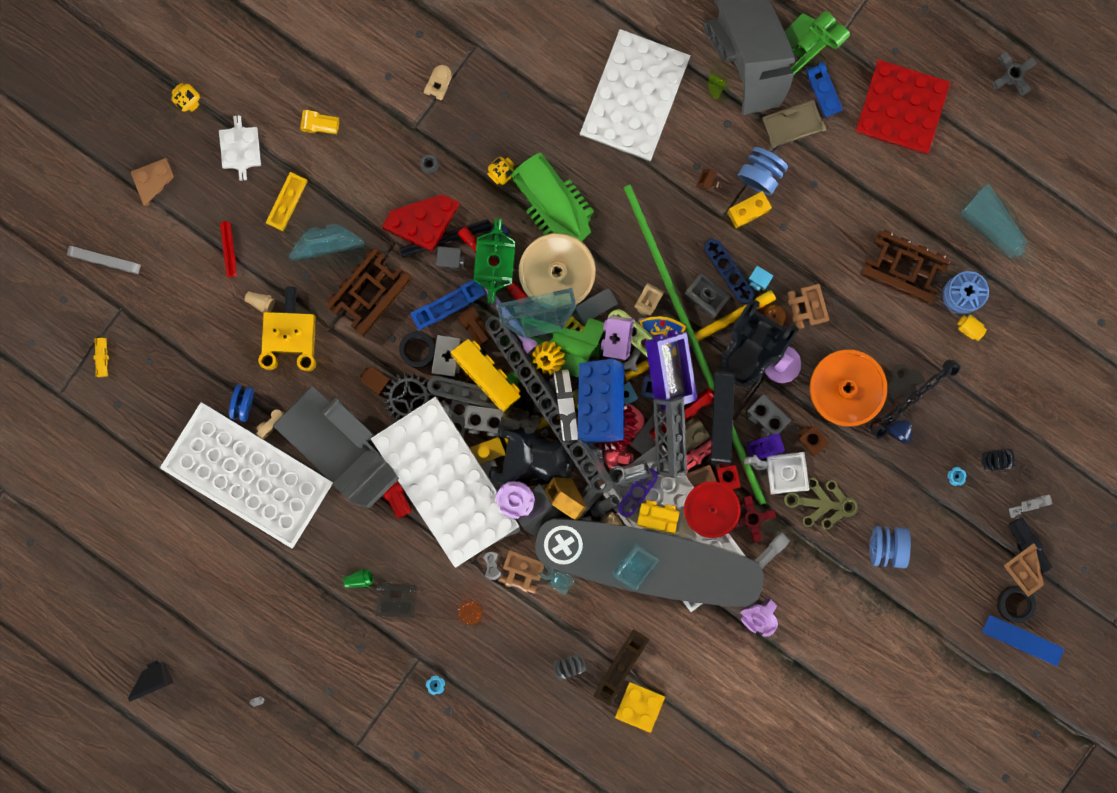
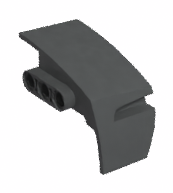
[704,0,795,115]
[273,385,399,508]

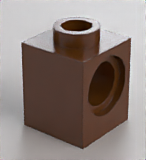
[360,366,391,396]
[798,426,829,456]

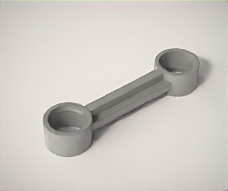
[755,532,790,569]

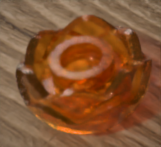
[762,304,786,326]
[459,601,482,626]

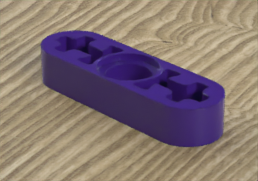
[618,468,658,517]

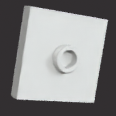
[766,452,809,495]

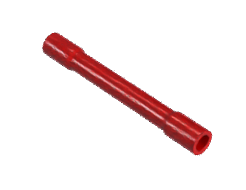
[457,226,529,305]

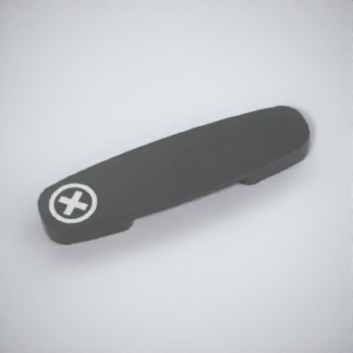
[535,518,764,607]

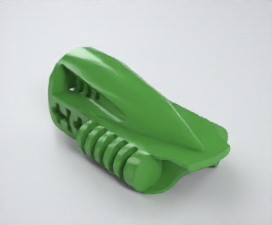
[511,153,594,241]

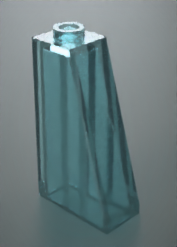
[959,183,1028,259]

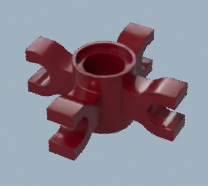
[734,496,777,543]

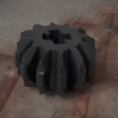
[982,449,1016,471]

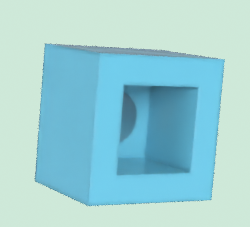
[748,266,773,291]
[624,382,638,405]

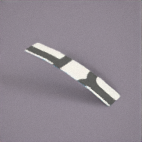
[553,370,578,441]

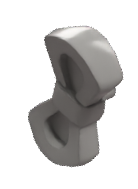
[744,455,768,470]
[483,552,501,580]

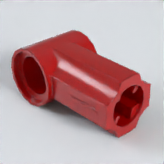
[384,480,412,519]

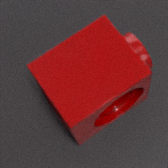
[715,464,741,489]

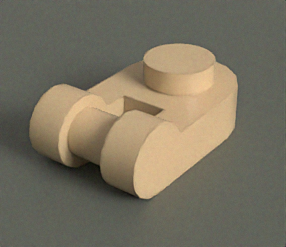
[424,65,452,101]
[256,410,284,439]

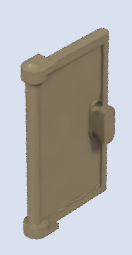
[762,100,826,149]

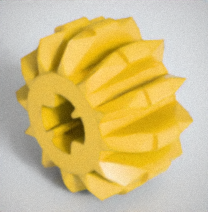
[532,341,566,375]

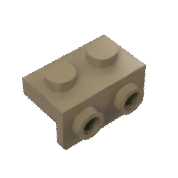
[685,415,710,454]

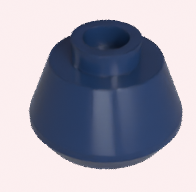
[888,420,913,444]

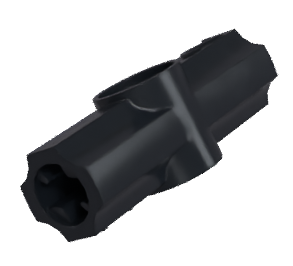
[1007,517,1052,574]

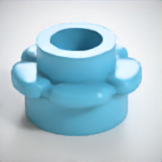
[947,467,967,486]
[426,676,445,695]

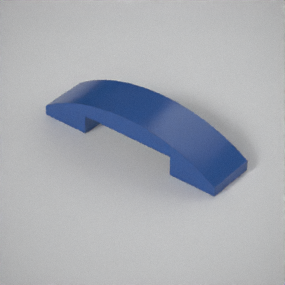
[410,279,486,331]

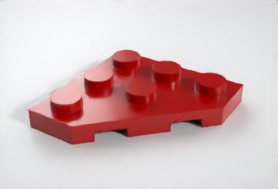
[382,194,460,252]

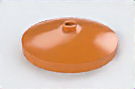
[809,350,887,427]

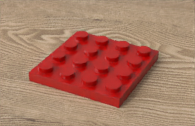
[855,59,951,154]

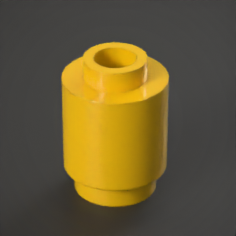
[957,314,987,341]

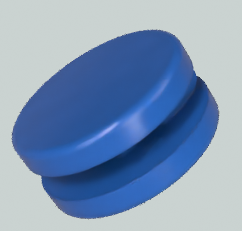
[229,384,254,422]

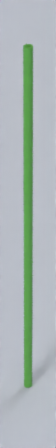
[624,185,766,505]

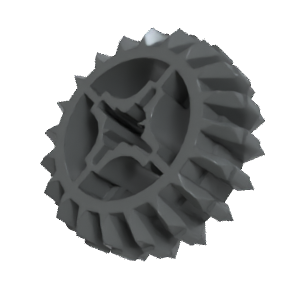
[383,372,434,421]

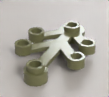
[784,478,858,530]

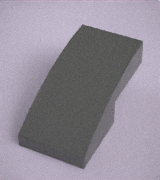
[574,288,619,325]

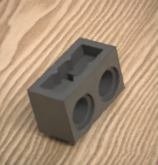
[746,394,791,436]

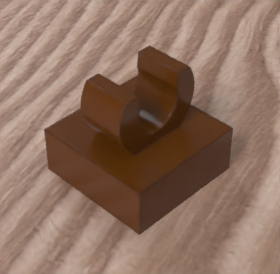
[696,169,722,190]

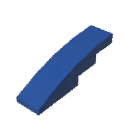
[982,615,1065,666]

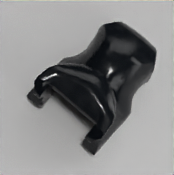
[721,299,799,388]
[489,422,574,483]

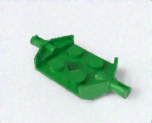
[474,218,516,303]

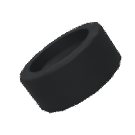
[399,331,436,368]
[997,586,1037,623]

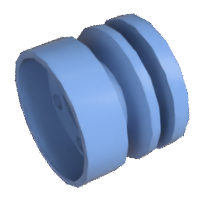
[737,147,788,196]
[942,271,989,315]
[869,526,911,568]

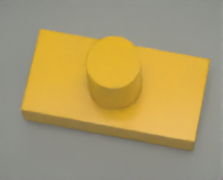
[470,437,505,464]

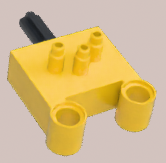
[258,286,316,372]

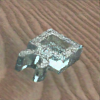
[539,565,575,596]

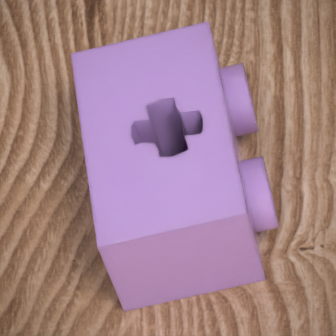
[601,315,634,360]

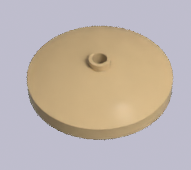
[519,233,596,310]

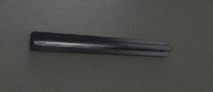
[400,219,491,258]

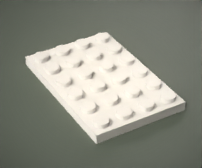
[580,29,691,162]

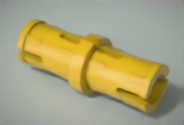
[93,338,109,377]

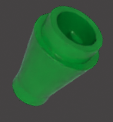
[343,568,373,589]

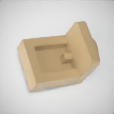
[634,283,664,316]

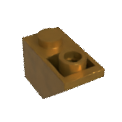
[544,477,587,520]

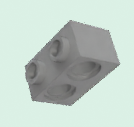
[464,405,506,437]

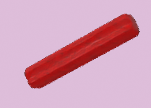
[220,221,237,278]

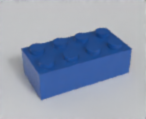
[578,359,624,444]

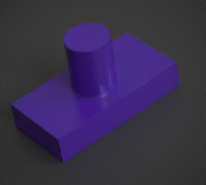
[746,433,785,460]

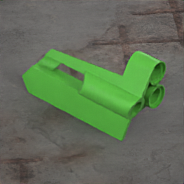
[784,11,850,74]
[505,318,606,377]

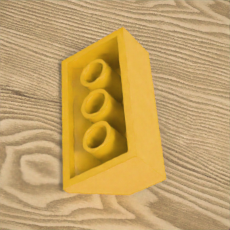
[450,339,521,413]

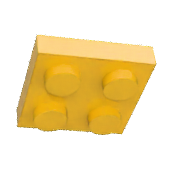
[615,682,665,733]

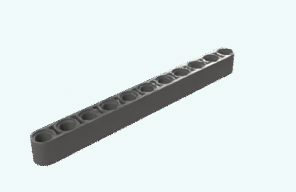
[486,317,613,493]

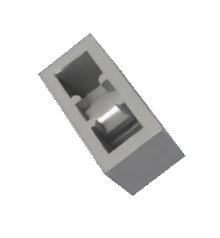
[432,335,462,378]

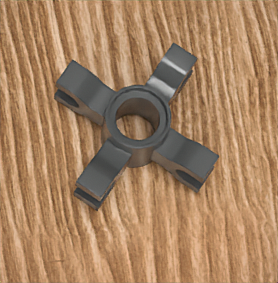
[991,51,1037,97]

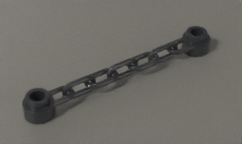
[870,359,961,439]

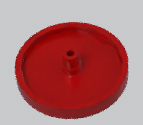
[684,481,740,538]

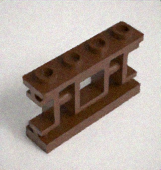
[860,230,951,305]
[327,248,412,337]

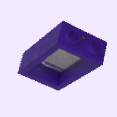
[645,329,698,410]

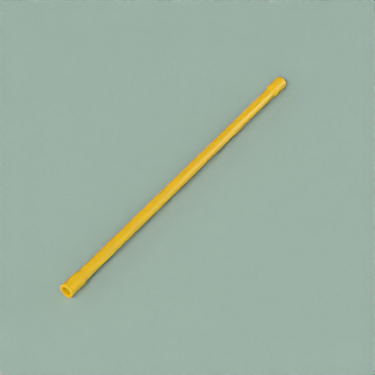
[504,290,776,444]

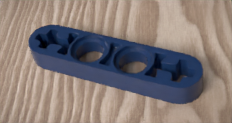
[704,239,754,304]

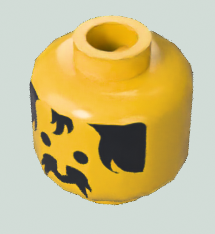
[171,83,200,112]
[487,157,515,185]

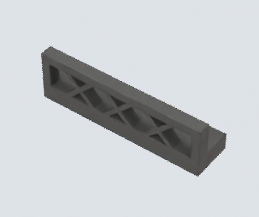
[653,397,687,478]

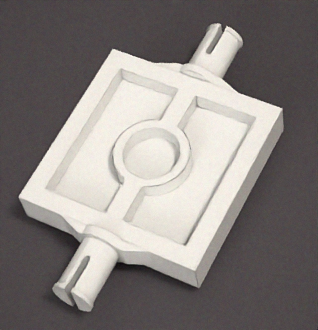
[219,116,261,181]

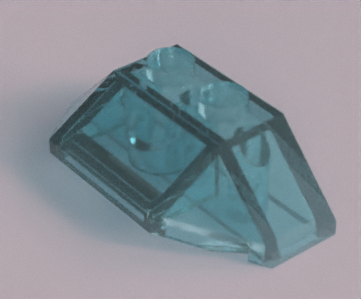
[288,223,366,262]
[497,288,576,339]

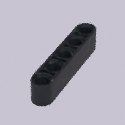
[711,369,735,465]

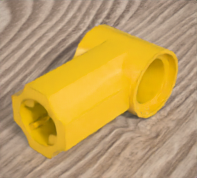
[300,110,339,135]

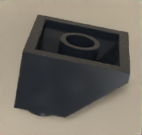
[128,660,173,702]

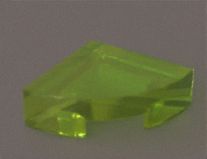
[708,73,727,100]

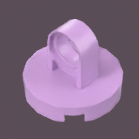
[764,346,801,383]
[495,481,535,518]
[741,598,778,637]

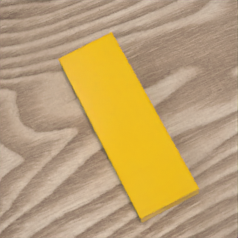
[266,172,308,232]

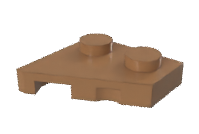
[131,158,174,207]
[1003,543,1044,597]

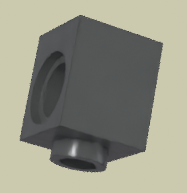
[436,247,465,270]

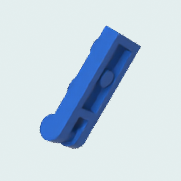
[805,61,843,118]

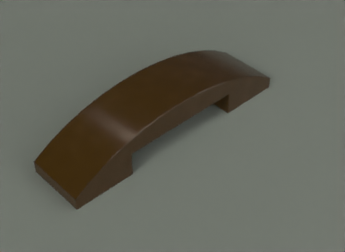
[593,629,650,706]

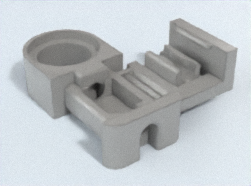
[1009,495,1052,518]

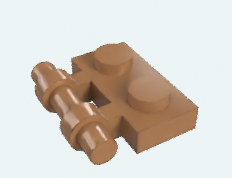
[788,284,830,329]
[499,550,545,594]

